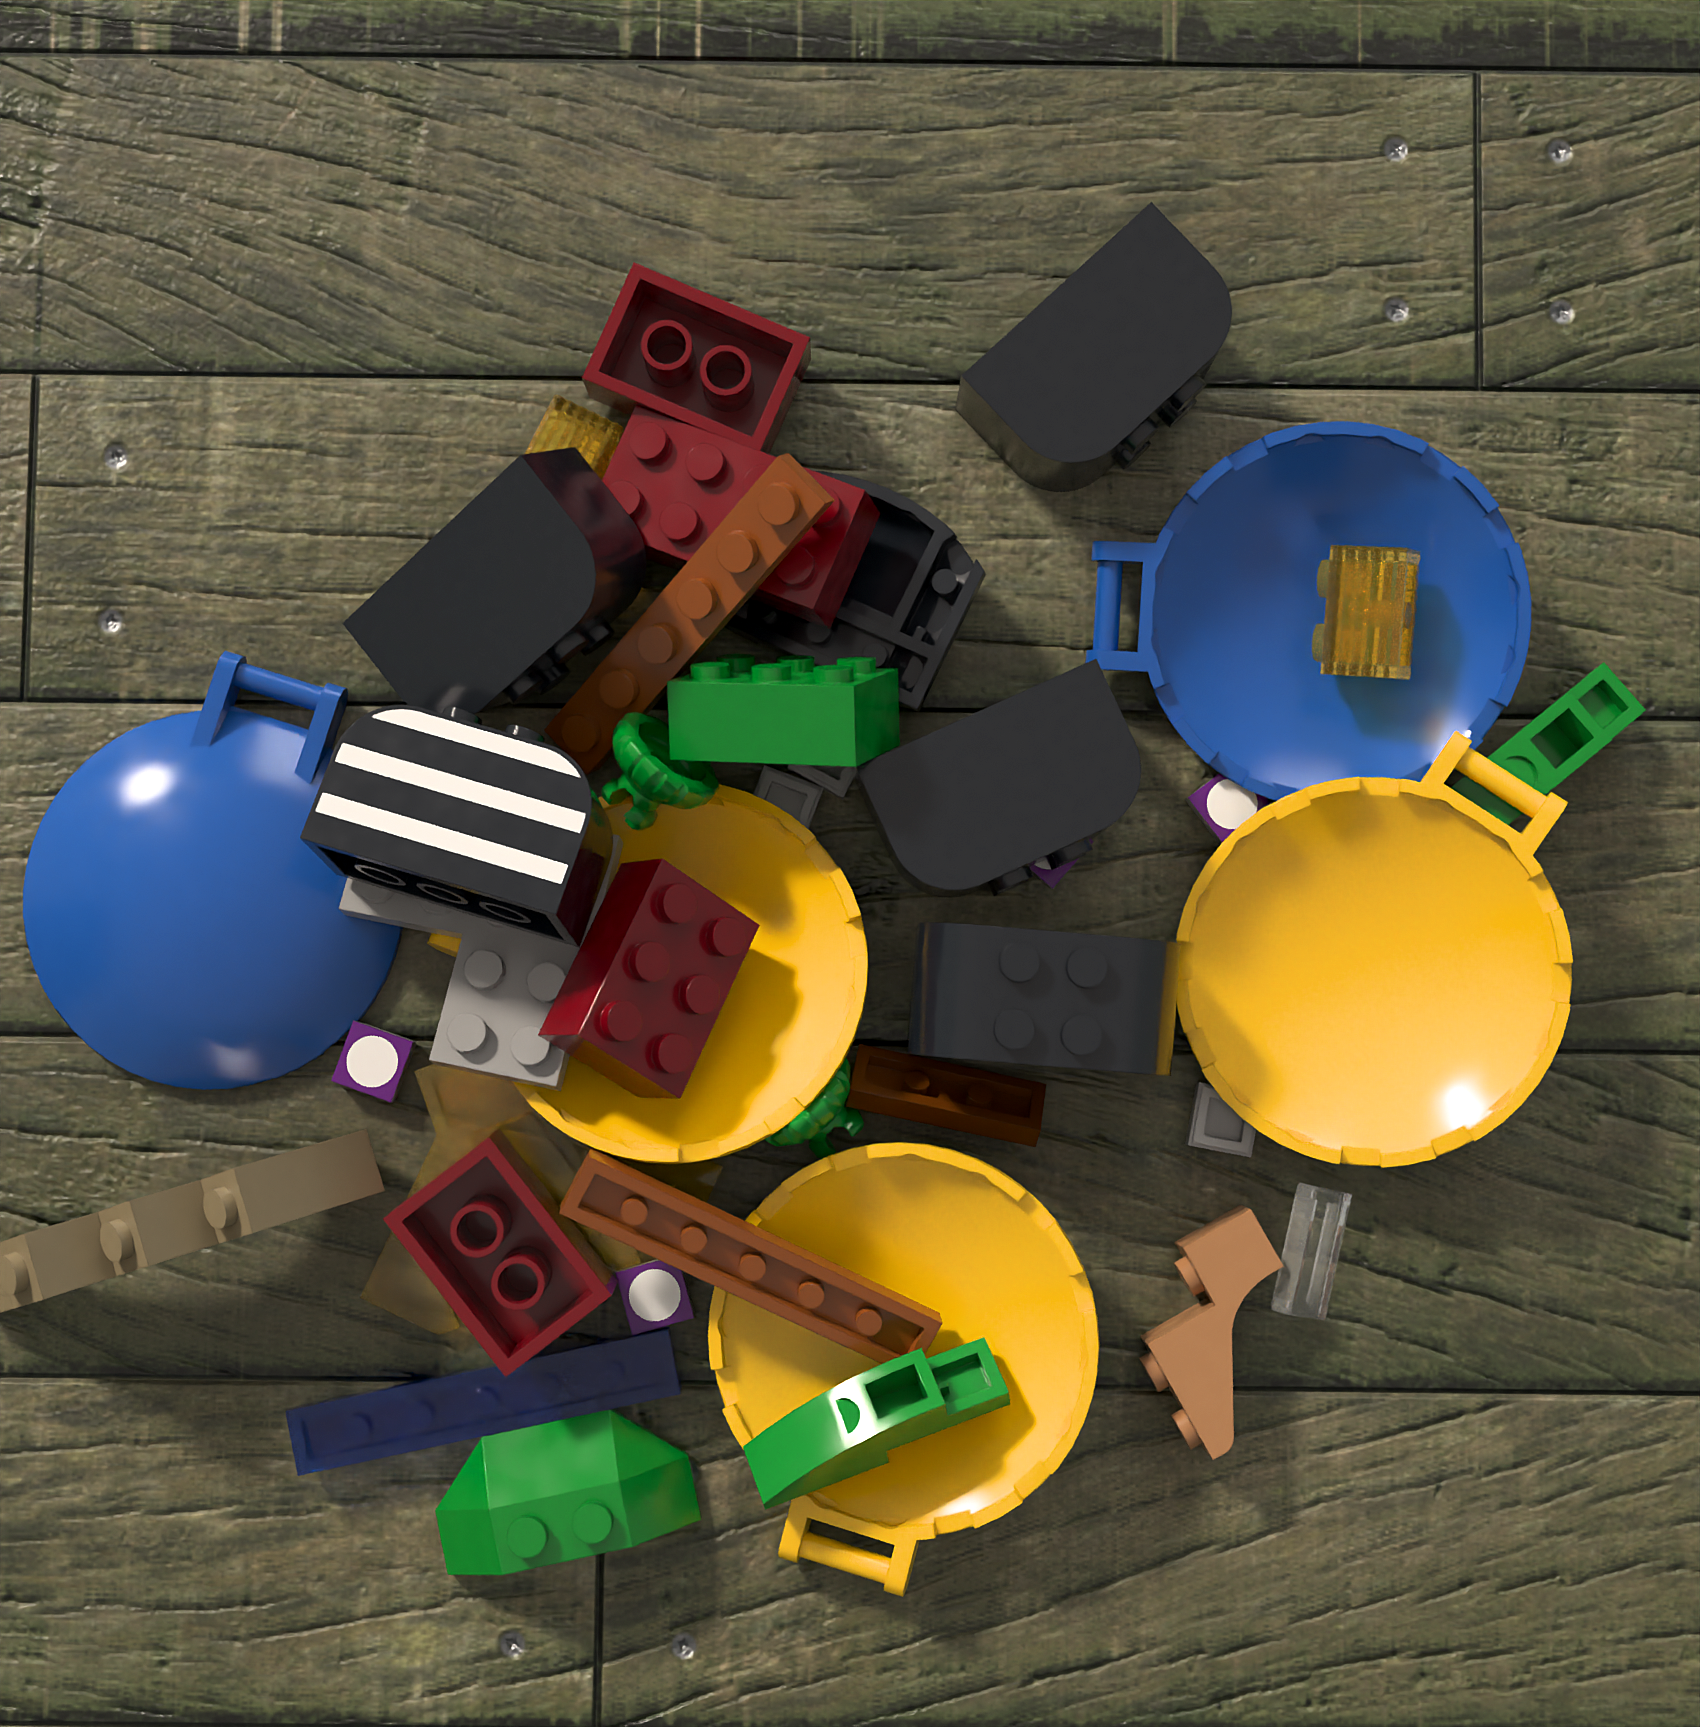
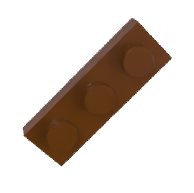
[846,1044,1046,1147]

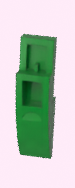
[1450,662,1646,825]
[743,1337,1010,1510]

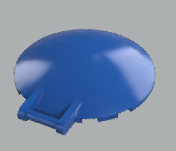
[1085,421,1531,801]
[23,651,403,1090]

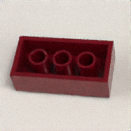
[602,405,881,629]

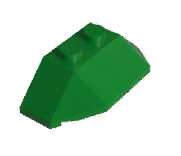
[435,1408,702,1575]

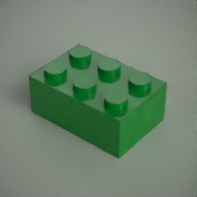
[667,654,900,767]

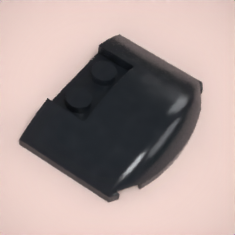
[724,471,986,712]

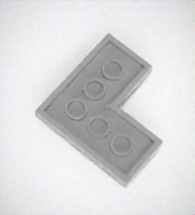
[339,834,623,1091]

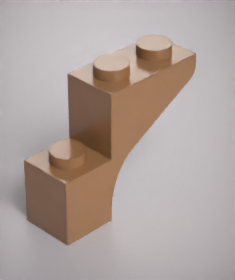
[1139,1205,1284,1460]

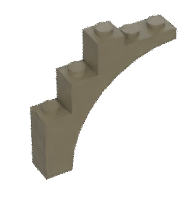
[0,1129,385,1313]

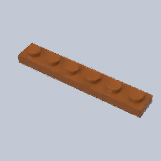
[544,453,835,775]
[559,1148,942,1364]

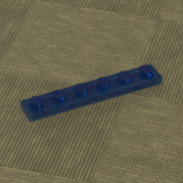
[285,1327,682,1476]

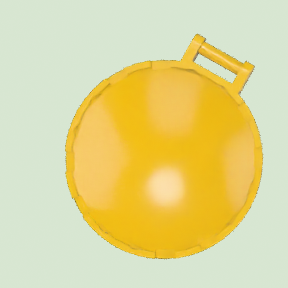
[1176,731,1573,1168]
[427,784,869,1164]
[708,1142,1100,1597]

